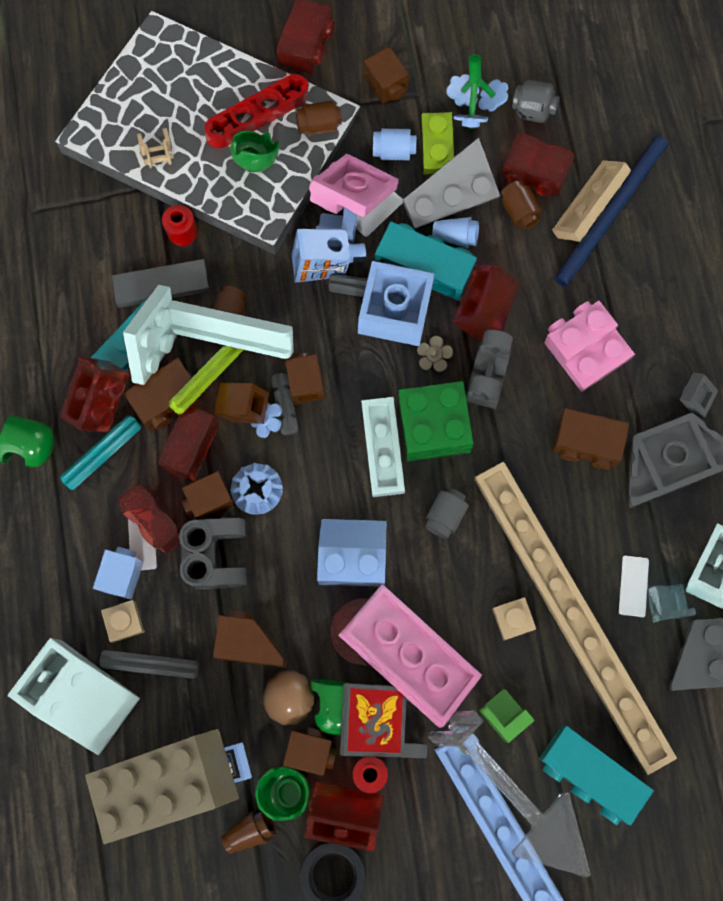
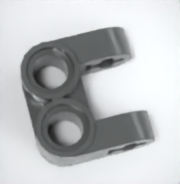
[466,330,513,409]
[179,518,247,590]

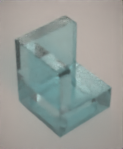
[647,584,696,623]

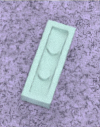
[361,397,405,497]

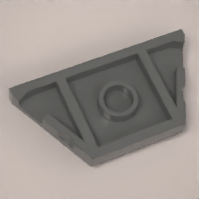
[628,412,723,508]
[668,618,723,691]

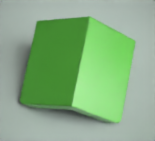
[479,689,535,743]

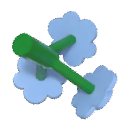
[446,54,508,129]

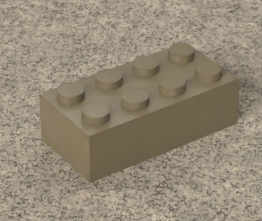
[85,729,239,844]

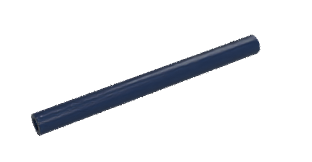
[554,136,668,287]

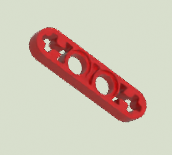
[205,74,308,148]

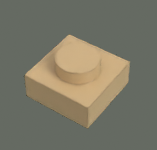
[492,597,536,641]
[101,600,144,643]

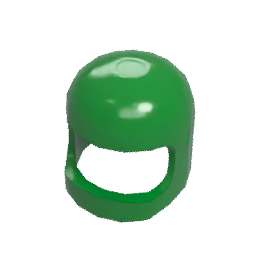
[0,415,54,467]
[311,679,359,735]

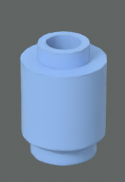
[373,128,416,160]

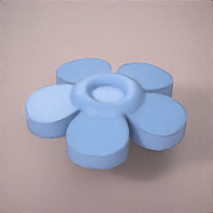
[251,403,282,438]

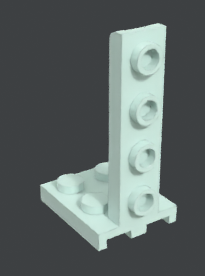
[123,285,294,385]

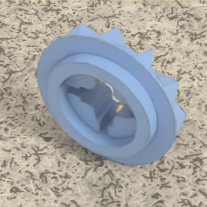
[230,463,283,515]

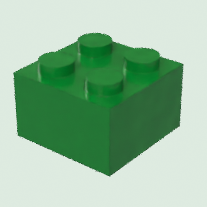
[398,381,473,461]

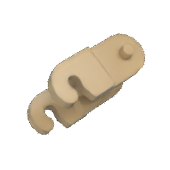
[137,128,174,169]

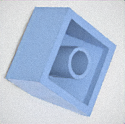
[358,261,435,346]
[317,519,387,587]

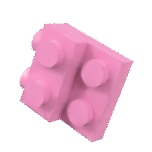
[309,154,399,217]
[544,301,635,392]

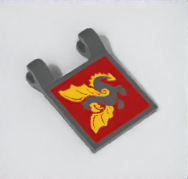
[340,683,427,758]

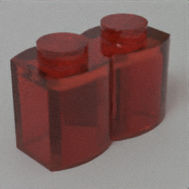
[502,134,575,196]
[118,484,181,554]

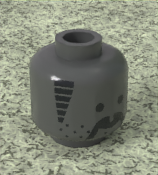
[512,79,560,123]

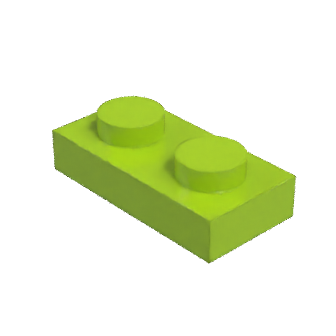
[421,112,454,174]

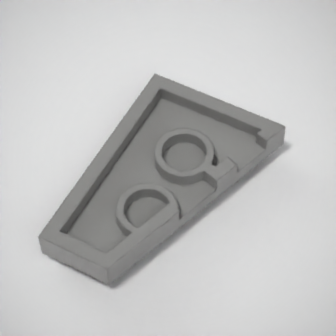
[403,138,500,230]

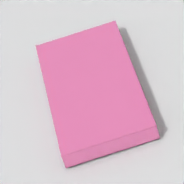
[338,584,482,728]

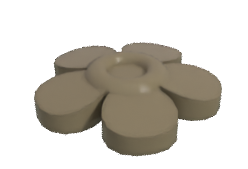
[417,336,453,372]

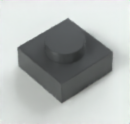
[680,372,718,418]

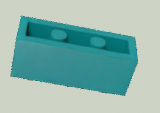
[375,221,477,301]
[538,725,654,826]

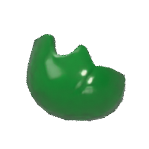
[230,130,280,172]
[255,766,312,821]

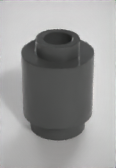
[425,488,469,539]

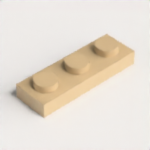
[552,160,631,242]

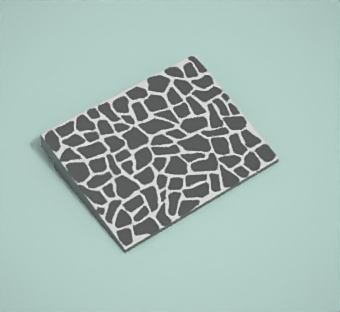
[55,11,360,255]

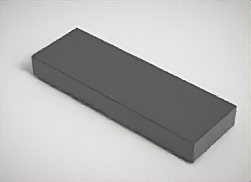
[112,259,210,308]

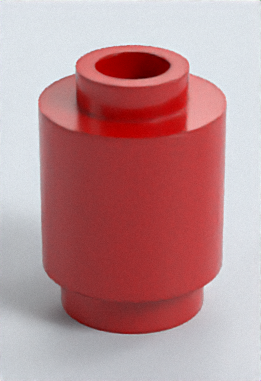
[162,205,198,246]
[353,756,388,793]

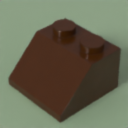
[213,610,289,668]

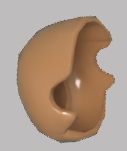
[263,670,314,725]

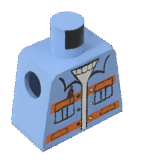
[291,229,366,282]

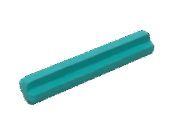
[60,415,141,490]

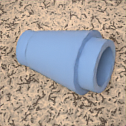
[432,217,479,248]

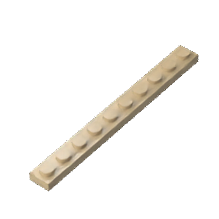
[474,462,677,775]

